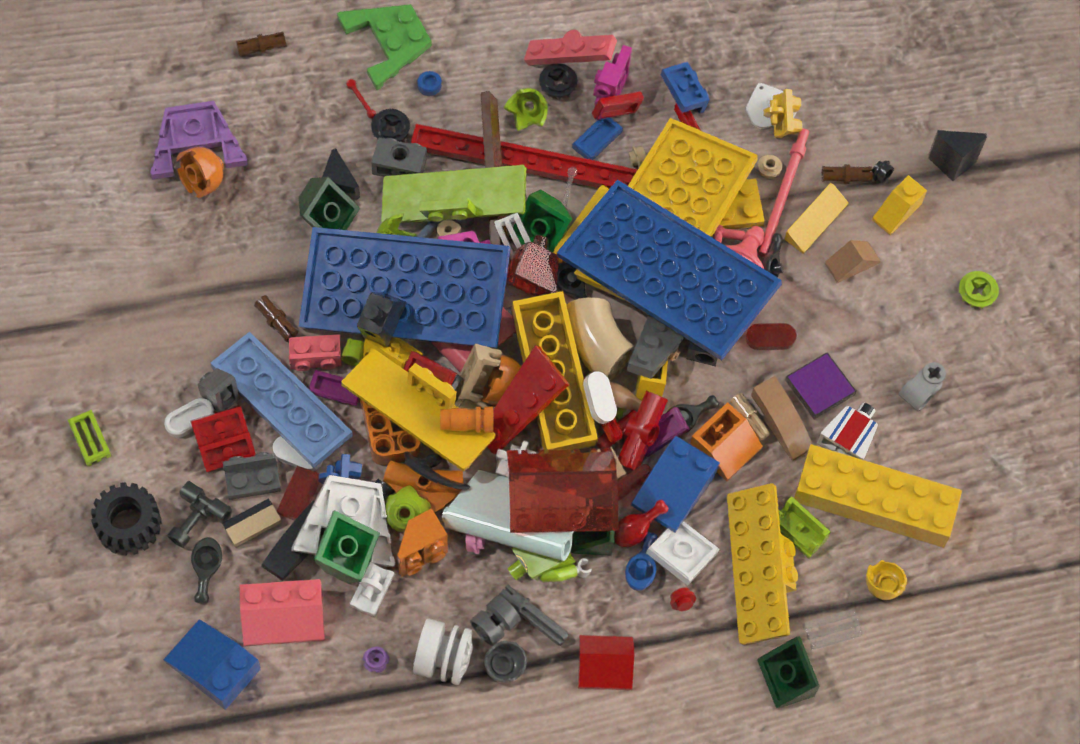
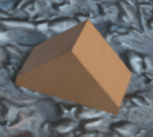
[825,240,880,283]

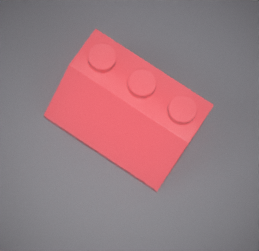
[239,579,325,646]

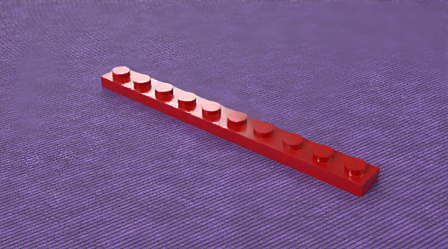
[411,124,638,189]

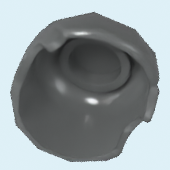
[484,641,527,683]

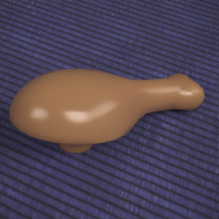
[610,382,642,411]

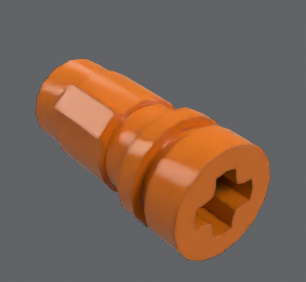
[440,406,493,433]

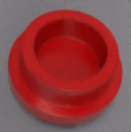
[670,587,696,611]

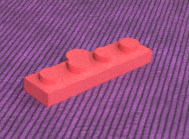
[524,30,617,65]

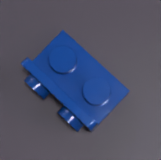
[660,62,710,114]

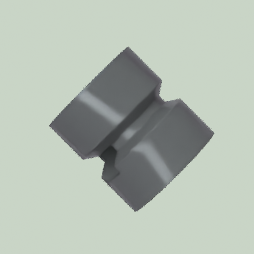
[470,595,521,646]

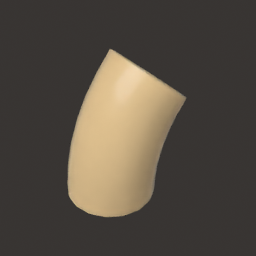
[566,297,635,382]

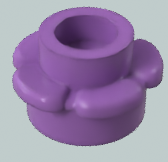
[363,647,390,673]

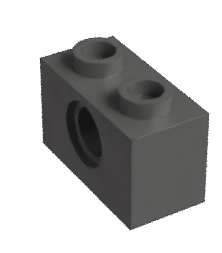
[371,138,427,177]

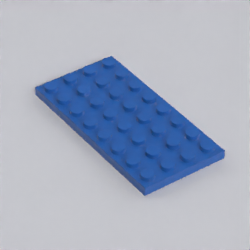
[557,180,782,361]
[298,227,511,349]

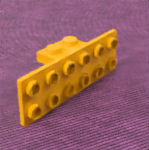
[342,349,495,471]
[727,483,798,645]

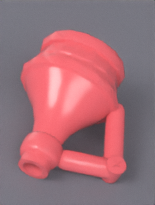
[712,225,764,269]

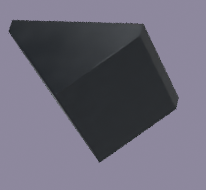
[928,130,987,181]

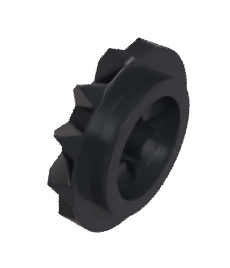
[539,63,578,99]
[371,109,410,142]

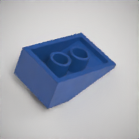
[631,436,720,533]
[163,619,261,710]

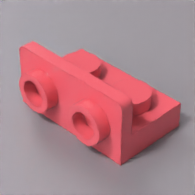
[289,334,342,371]

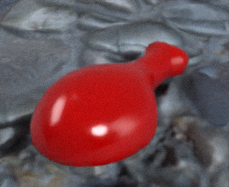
[614,500,669,548]

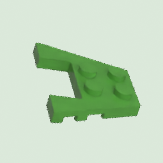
[337,4,432,90]

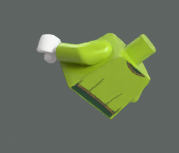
[508,547,592,583]

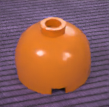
[176,146,224,198]
[482,355,521,405]

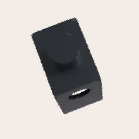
[357,292,407,347]

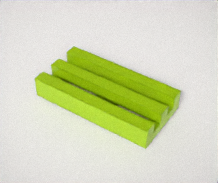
[68,410,112,467]

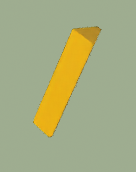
[784,183,849,254]

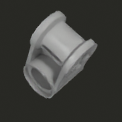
[899,362,946,411]

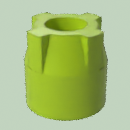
[341,338,364,366]

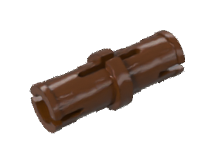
[236,31,287,56]
[821,164,872,184]
[254,295,298,342]

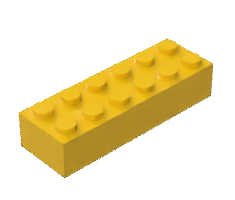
[511,291,598,456]
[794,444,962,548]

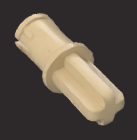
[729,393,770,441]

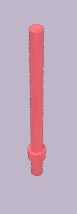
[758,128,809,257]

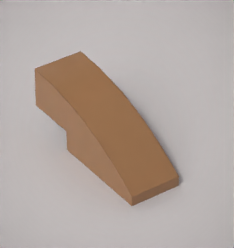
[751,376,813,461]

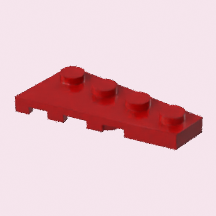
[487,345,570,454]

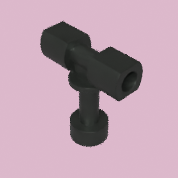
[167,481,232,548]

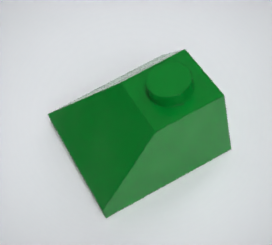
[509,189,572,262]
[314,511,380,584]

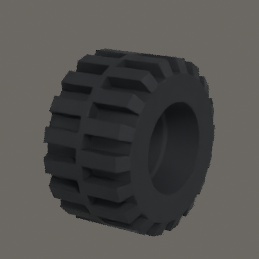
[91,482,162,556]

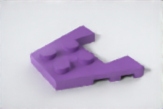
[151,101,248,180]

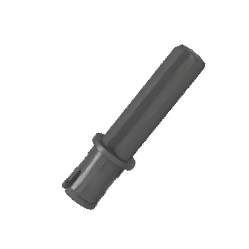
[499,584,568,645]

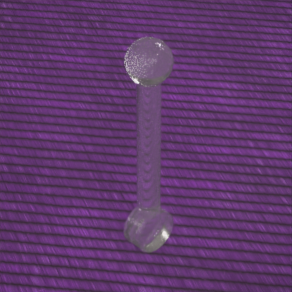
[562,167,577,208]

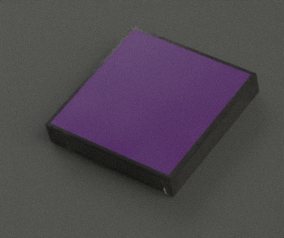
[785,352,857,419]

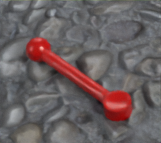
[346,79,376,119]

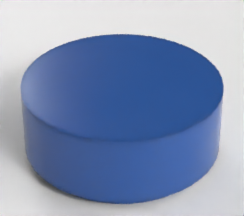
[417,71,442,96]

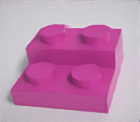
[593,45,632,106]

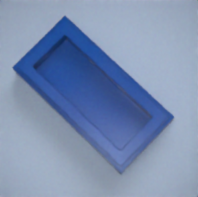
[572,118,623,160]

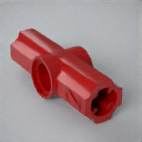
[618,391,668,471]

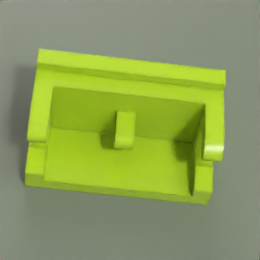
[779,496,830,558]

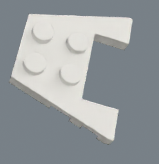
[291,475,395,567]

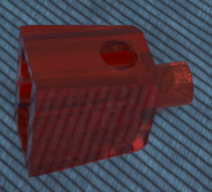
[506,235,559,297]

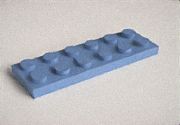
[211,332,353,468]

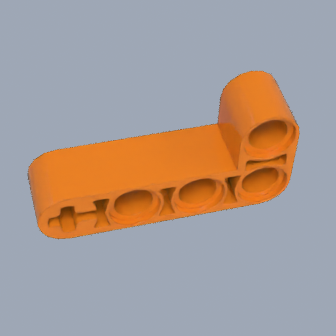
[360,399,421,465]

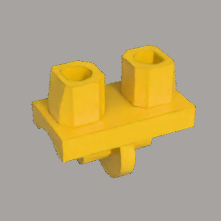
[763,89,802,139]

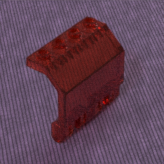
[506,448,618,533]

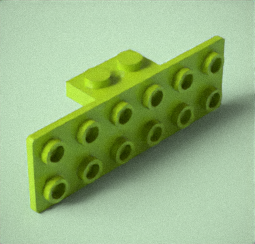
[381,165,526,223]

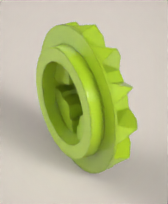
[958,271,999,309]

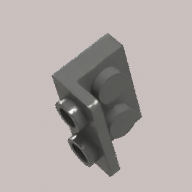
[223,452,281,500]

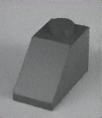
[197,368,240,412]

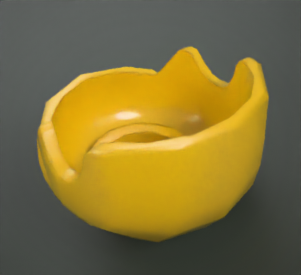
[866,560,907,600]

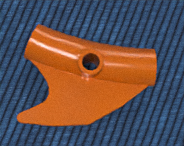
[383,460,463,522]

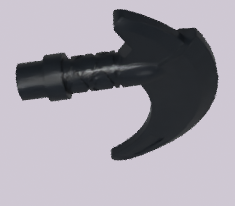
[404,451,470,490]

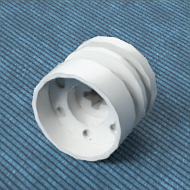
[413,619,473,685]

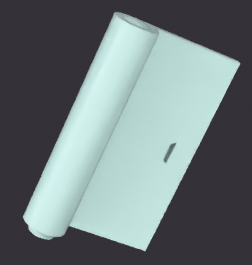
[442,470,593,561]

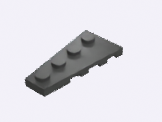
[627,315,686,379]

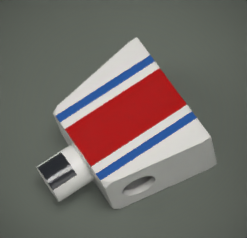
[817,403,878,460]

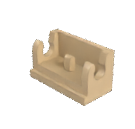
[456,344,502,402]

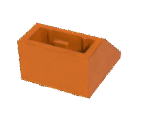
[690,402,763,481]
[398,508,448,577]

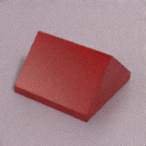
[578,635,635,690]

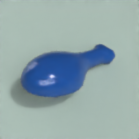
[625,532,658,591]

